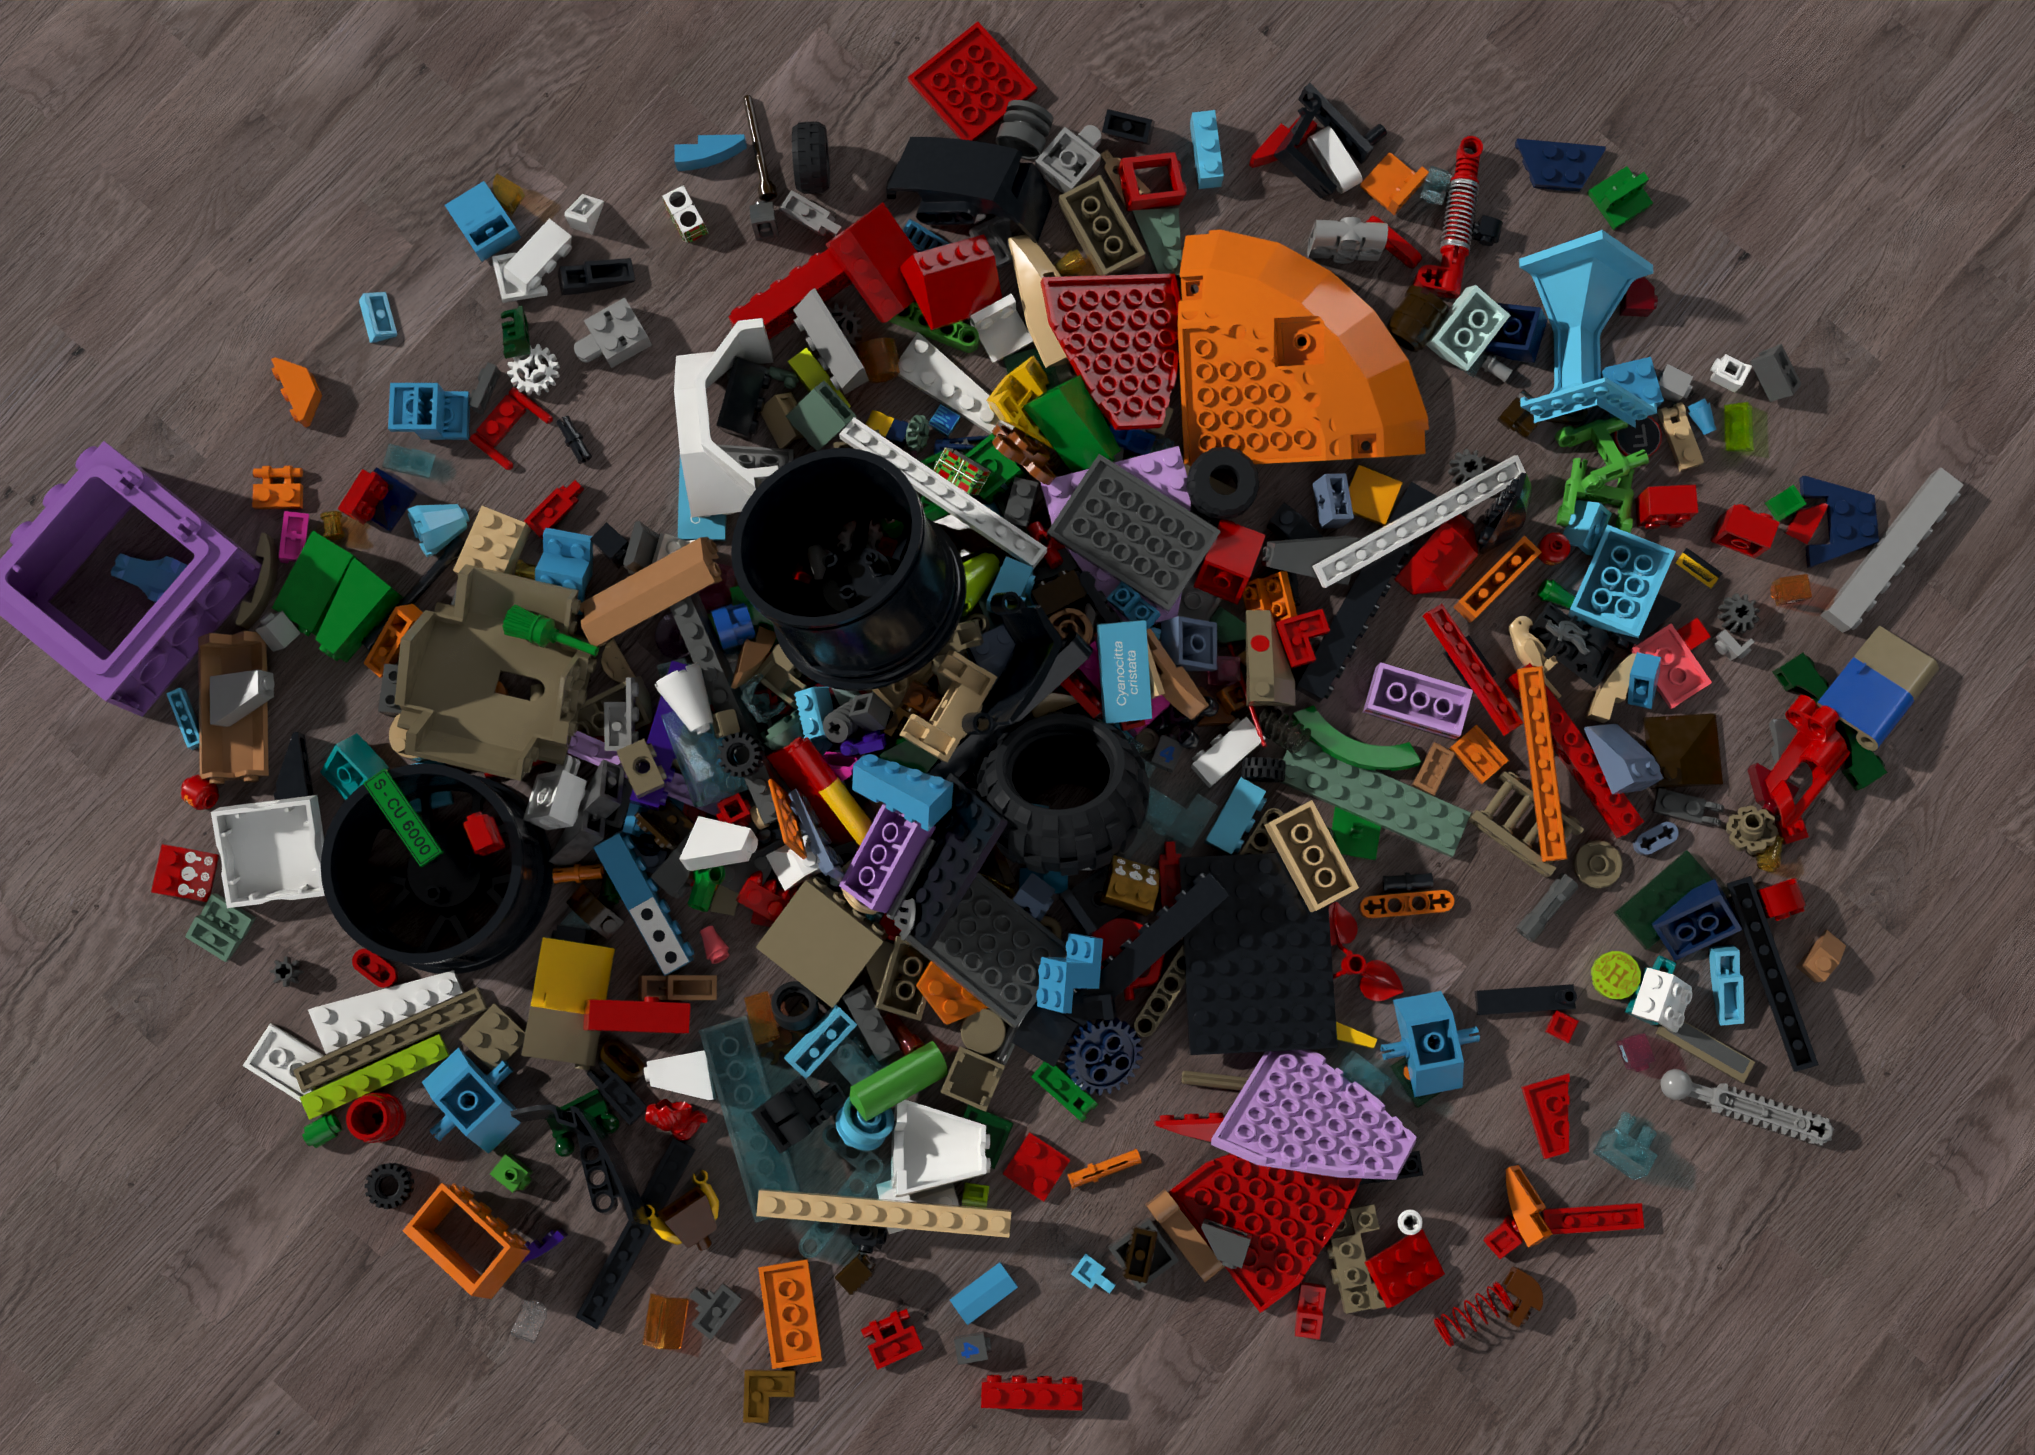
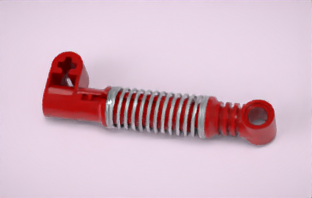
[1413,136,1483,299]

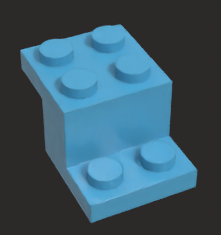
[388,383,470,440]
[535,528,593,615]
[1036,933,1103,1013]

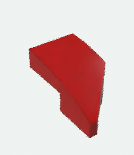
[1784,503,1828,544]

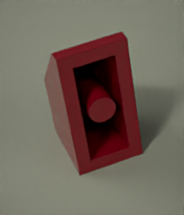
[1620,277,1658,317]
[1748,763,1799,816]

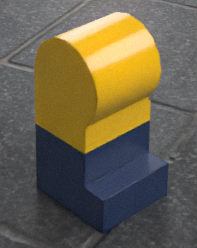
[865,410,909,449]

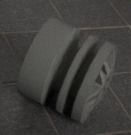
[995,100,1054,160]

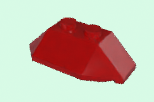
[1394,514,1478,595]

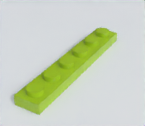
[299,1034,450,1120]

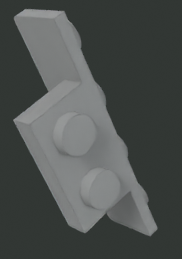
[604,677,640,770]

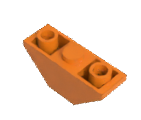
[271,357,322,428]

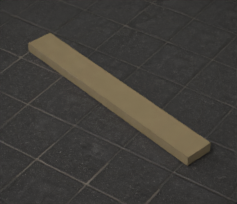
[293,987,488,1093]

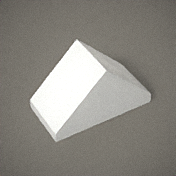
[564,194,604,235]

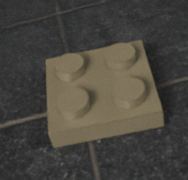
[460,1003,526,1070]

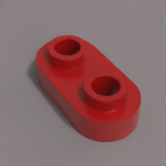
[352,948,398,988]

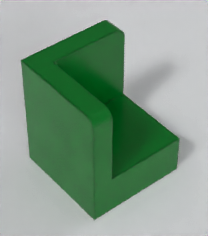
[1765,485,1807,522]

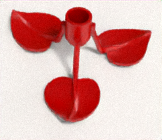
[1329,902,1404,1001]

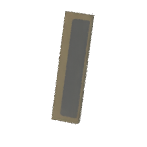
[1655,1021,1755,1083]

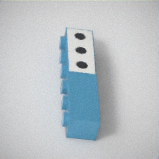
[593,832,694,976]

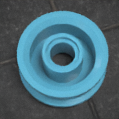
[835,1096,894,1151]

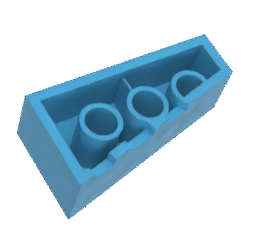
[852,753,953,832]

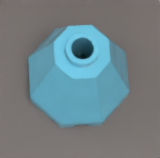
[407,504,470,557]

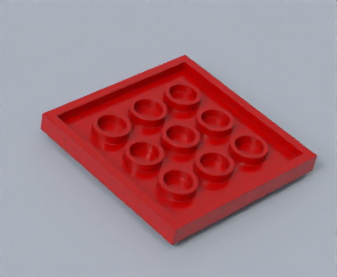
[908,21,1038,141]

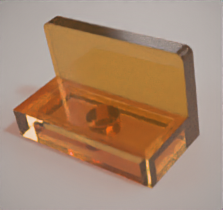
[642,1294,689,1349]

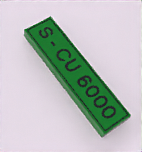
[363,768,444,867]

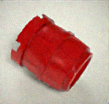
[346,1092,407,1143]

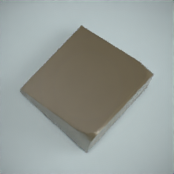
[712,709,740,739]

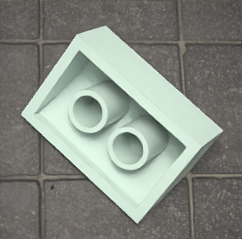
[1426,285,1511,371]

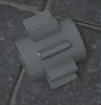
[270,956,304,987]

